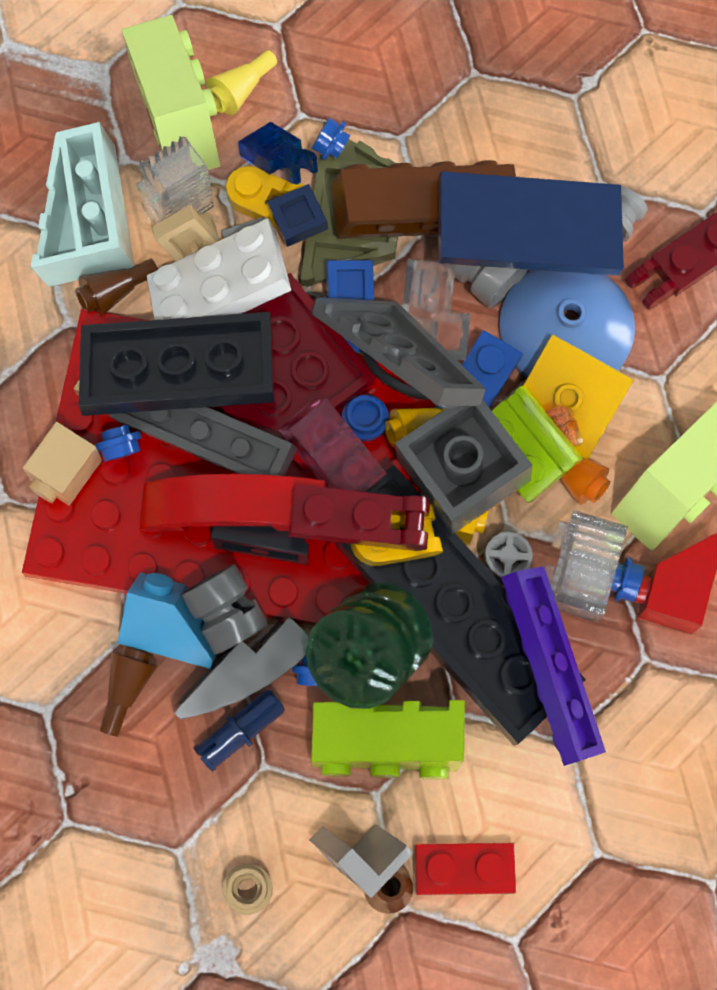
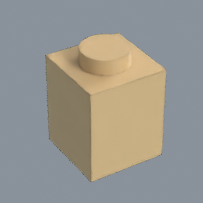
[23,422,102,506]

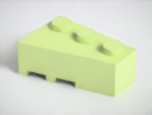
[121,15,221,181]
[611,402,717,552]

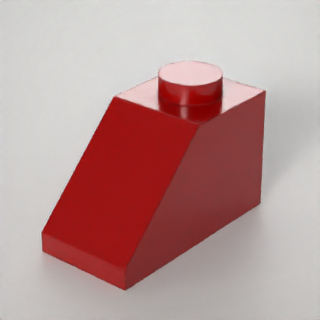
[634,533,717,634]

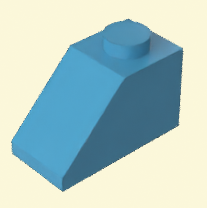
[118,573,218,669]

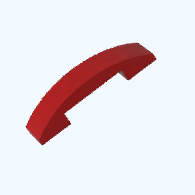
[139,474,327,532]

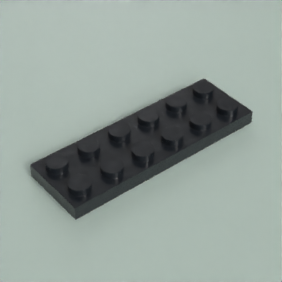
[333,464,586,746]

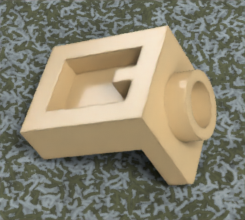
[152,205,220,261]

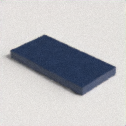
[438,171,624,276]

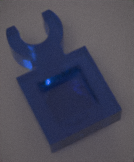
[238,122,318,185]

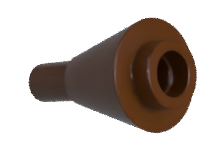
[75,259,158,317]
[100,645,158,737]

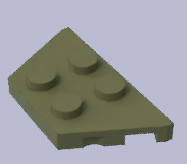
[300,121,398,287]

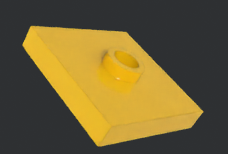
[523,334,634,459]

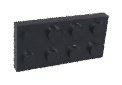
[79,312,274,416]

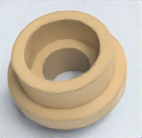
[223,864,273,915]

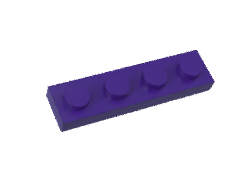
[502,566,606,766]

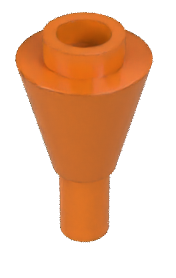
[560,457,610,505]

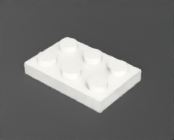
[147,218,291,320]

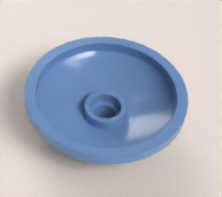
[499,270,635,379]

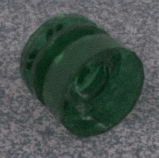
[306,583,433,709]

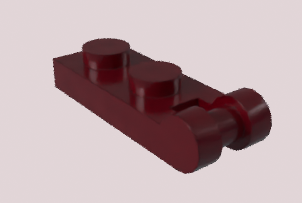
[288,484,430,551]

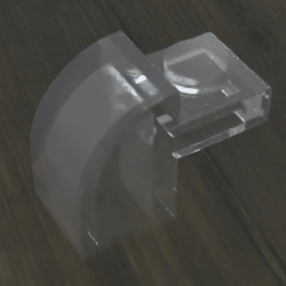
[399,259,471,360]

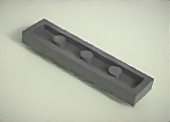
[109,407,298,476]

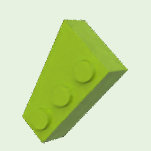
[311,700,465,780]

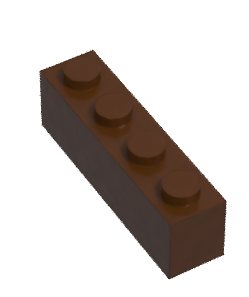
[330,160,516,239]

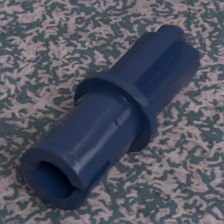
[193,690,285,772]

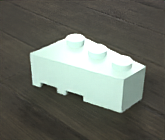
[30,122,134,287]

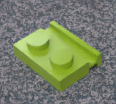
[492,386,584,503]

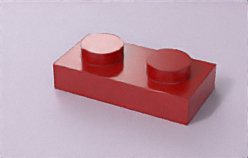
[415,843,516,895]

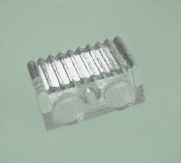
[136,136,214,225]
[545,510,628,623]

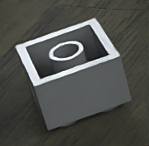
[395,399,533,535]

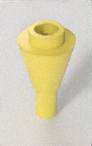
[206,50,277,116]

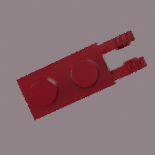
[625,212,717,310]

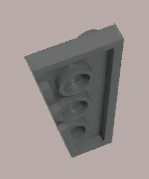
[312,297,486,410]

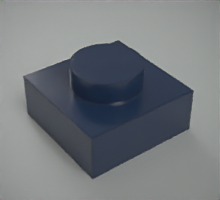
[267,184,328,247]

